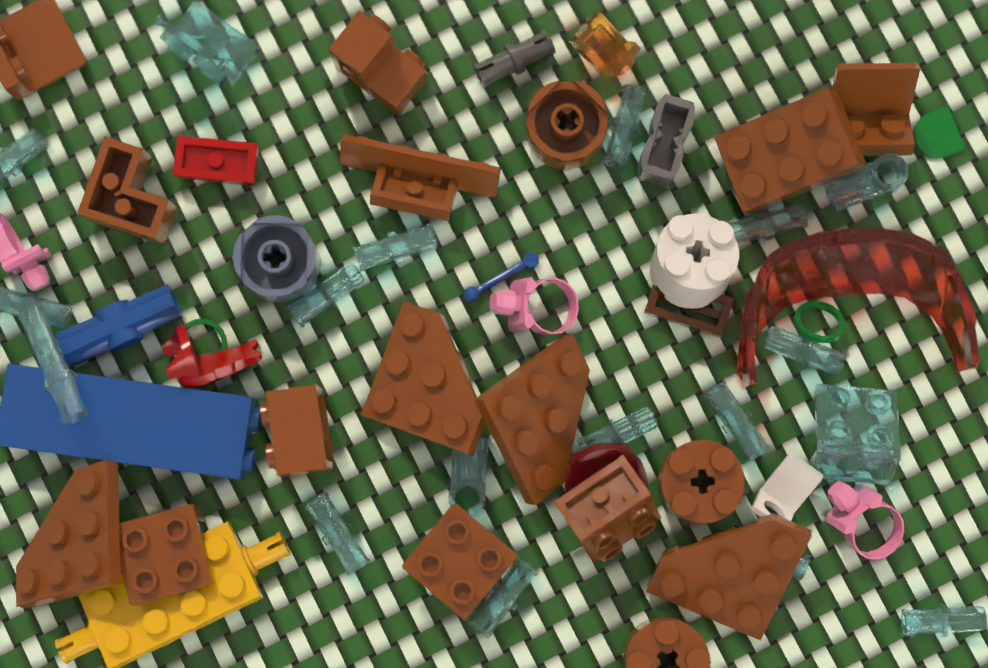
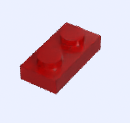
[173,135,260,186]

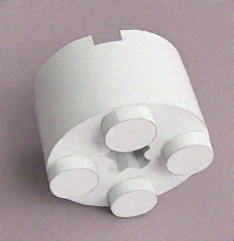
[649,214,739,309]

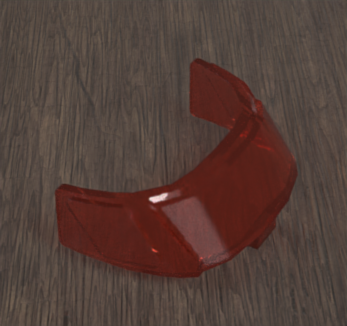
[736,227,979,389]

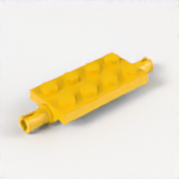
[55,521,291,668]

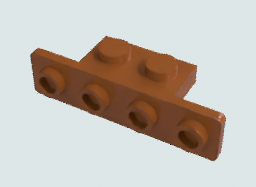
[340,134,501,221]

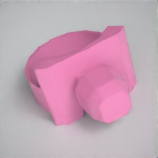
[0,213,52,291]
[489,277,579,335]
[825,481,904,560]

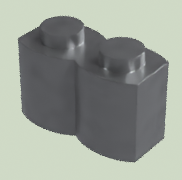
[637,94,695,188]

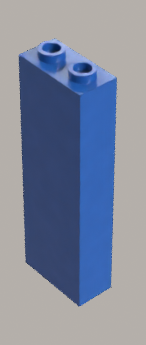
[0,363,262,480]

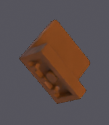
[0,0,88,101]
[832,63,920,156]
[554,455,661,564]
[119,504,213,606]
[402,504,518,621]

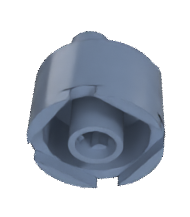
[233,215,320,303]

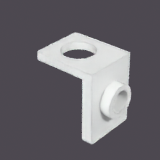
[751,452,823,521]

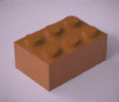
[714,87,868,213]

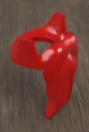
[162,324,263,388]

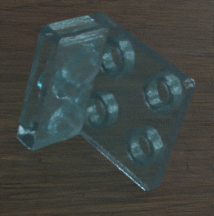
[155,0,261,87]
[809,384,901,485]

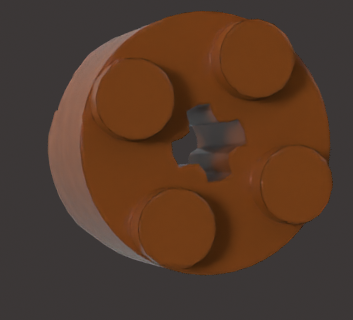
[526,81,608,171]
[657,440,745,523]
[623,617,711,668]

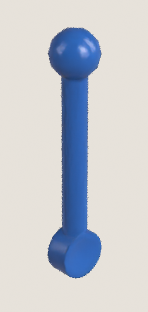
[463,252,539,302]

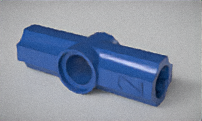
[55,284,183,367]

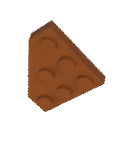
[361,301,486,456]
[474,335,590,505]
[16,460,121,609]
[646,514,812,641]

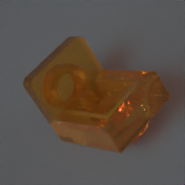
[569,12,641,77]

